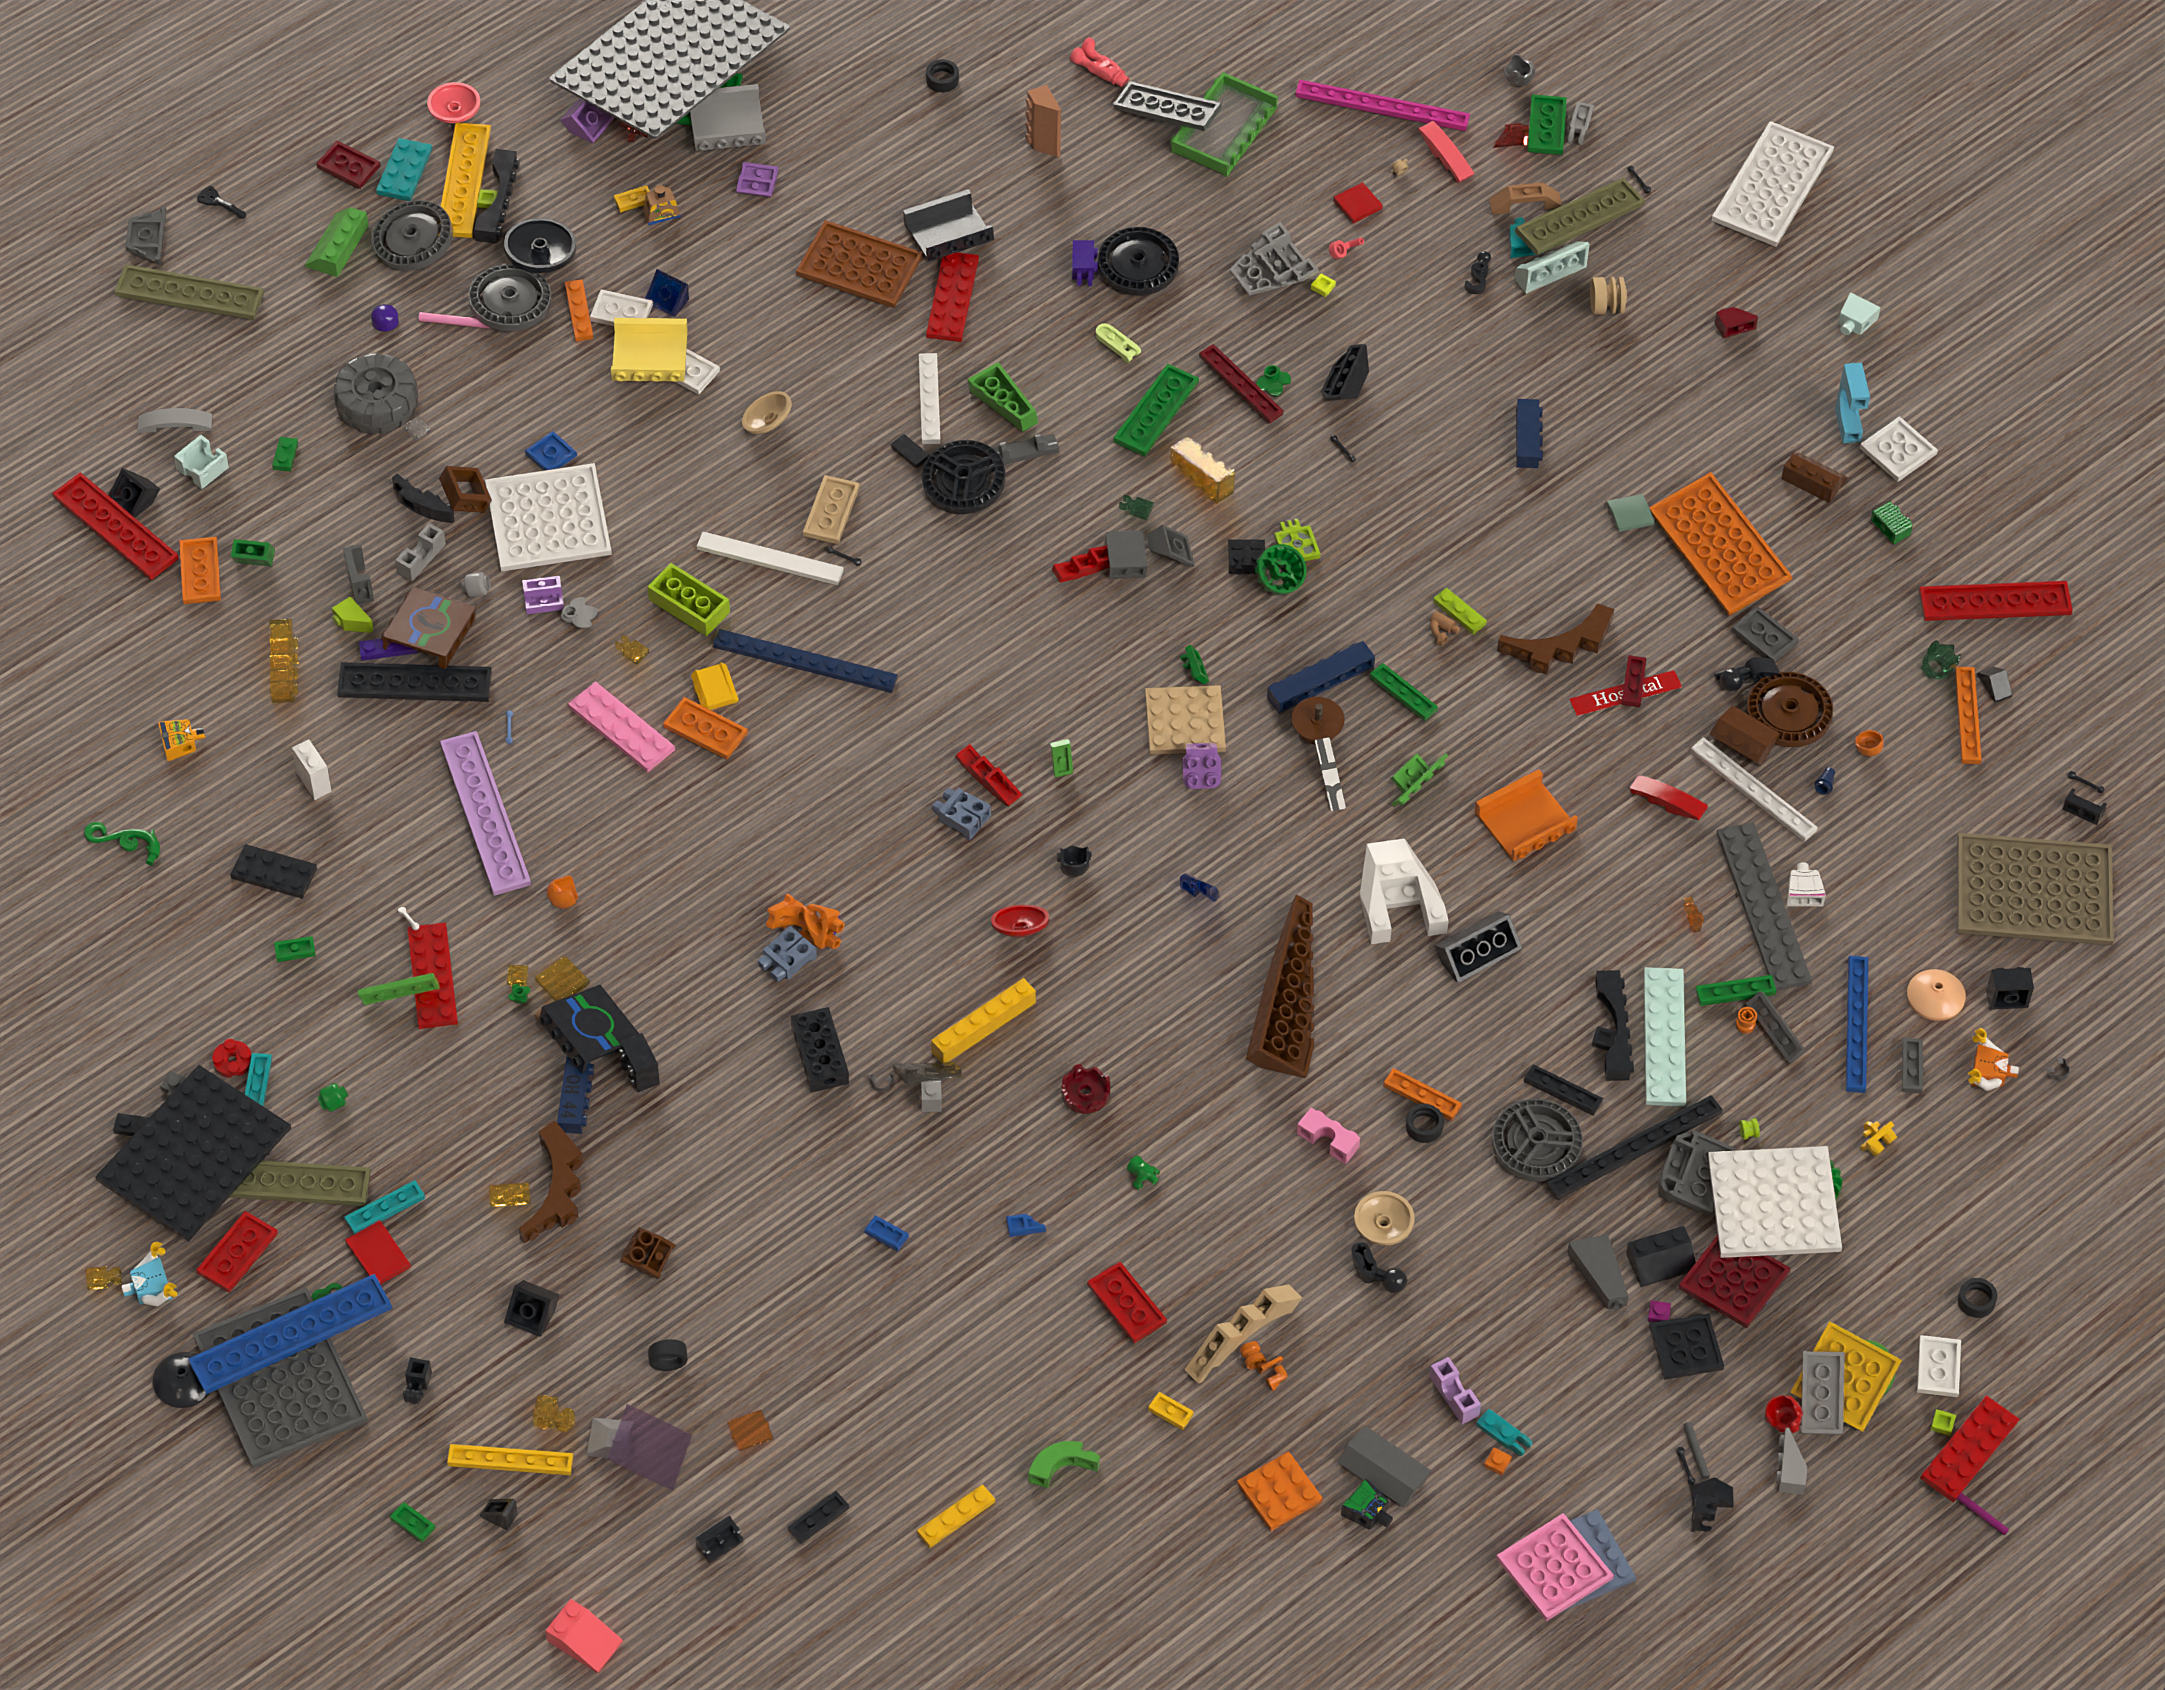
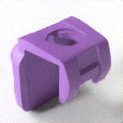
[1183,743,1221,789]

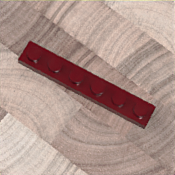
[1199,344,1284,424]

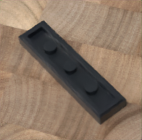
[1524,1064,1603,1116]

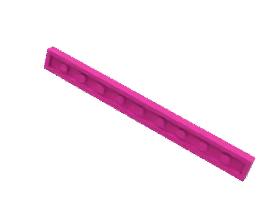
[1295,80,1470,131]

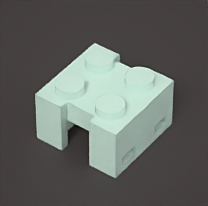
[174,435,229,489]

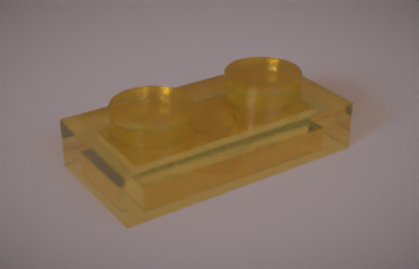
[489,1183,530,1207]

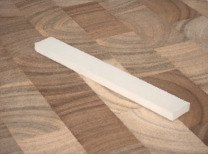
[697,532,844,585]
[1690,737,1818,842]

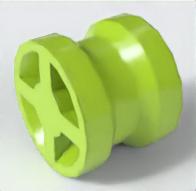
[1739,1118,1760,1140]

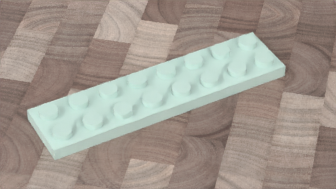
[1644,967,1686,1107]

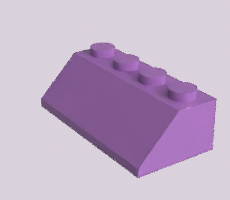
[560,98,615,143]

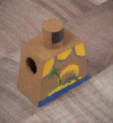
[643,185,681,225]

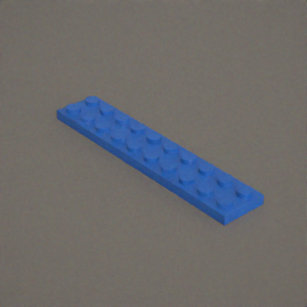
[188,1274,392,1394]

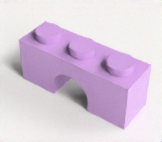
[1430,1357,1481,1424]

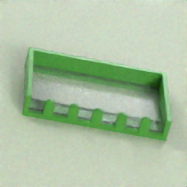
[1170,72,1278,177]

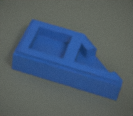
[1006,1214,1046,1237]

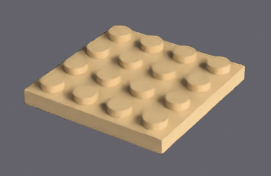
[1145,685,1226,755]

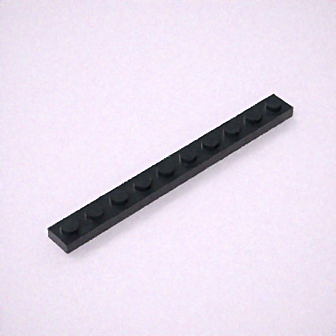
[1546,1095,1723,1201]

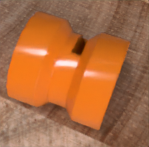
[1736,1007,1757,1034]
[1240,1341,1266,1369]

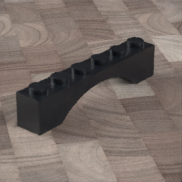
[474,149,520,244]
[1595,970,1634,1081]

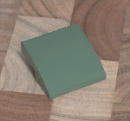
[1607,494,1654,532]

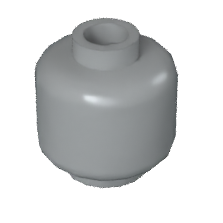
[462,572,491,598]

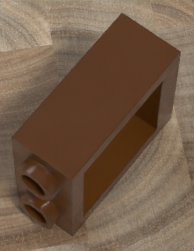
[439,466,492,513]

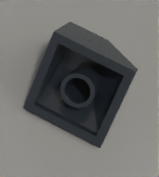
[108,468,160,518]

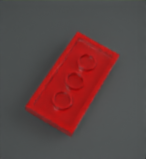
[196,1211,278,1293]
[1087,1261,1167,1344]

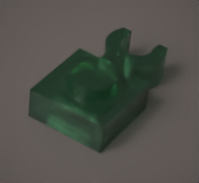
[1119,495,1154,520]

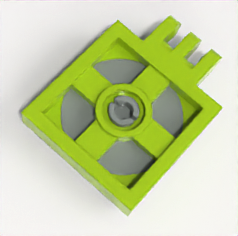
[1274,518,1321,561]

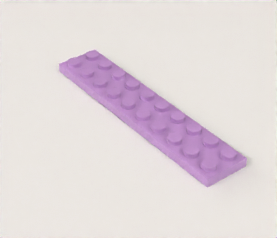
[440,731,531,896]

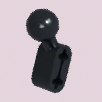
[1720,657,1780,691]
[1351,1242,1408,1293]

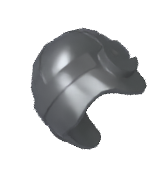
[1504,54,1535,86]

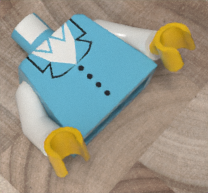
[121,1242,177,1306]

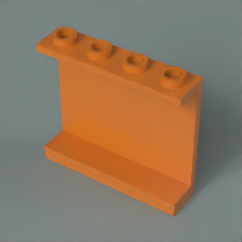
[1475,769,1578,861]

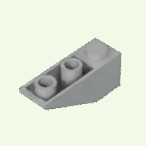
[1776,1428,1807,1495]

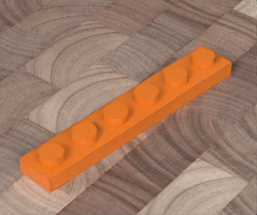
[1955,667,1982,764]

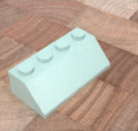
[1515,241,1590,294]

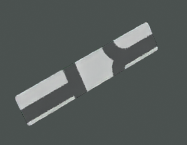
[1315,738,1346,811]

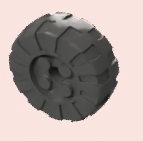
[334,353,418,434]

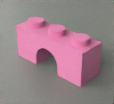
[1297,1108,1360,1164]

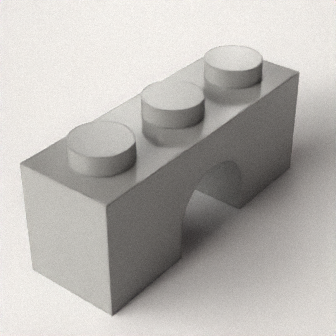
[395,523,446,581]

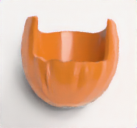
[547,875,578,909]

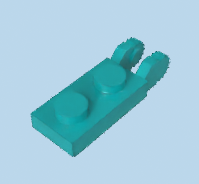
[1476,1408,1533,1456]

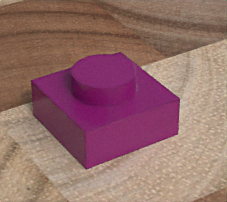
[1648,1300,1671,1322]

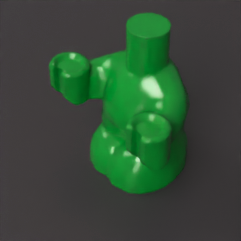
[1127,1155,1160,1190]

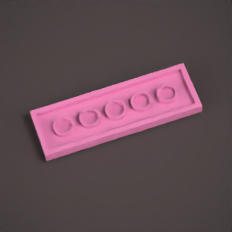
[568,681,675,773]

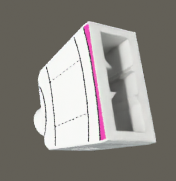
[1787,863,1826,906]

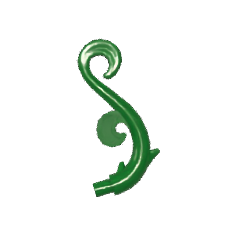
[84,822,160,866]

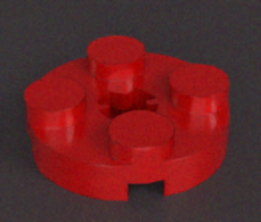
[212,1038,252,1078]

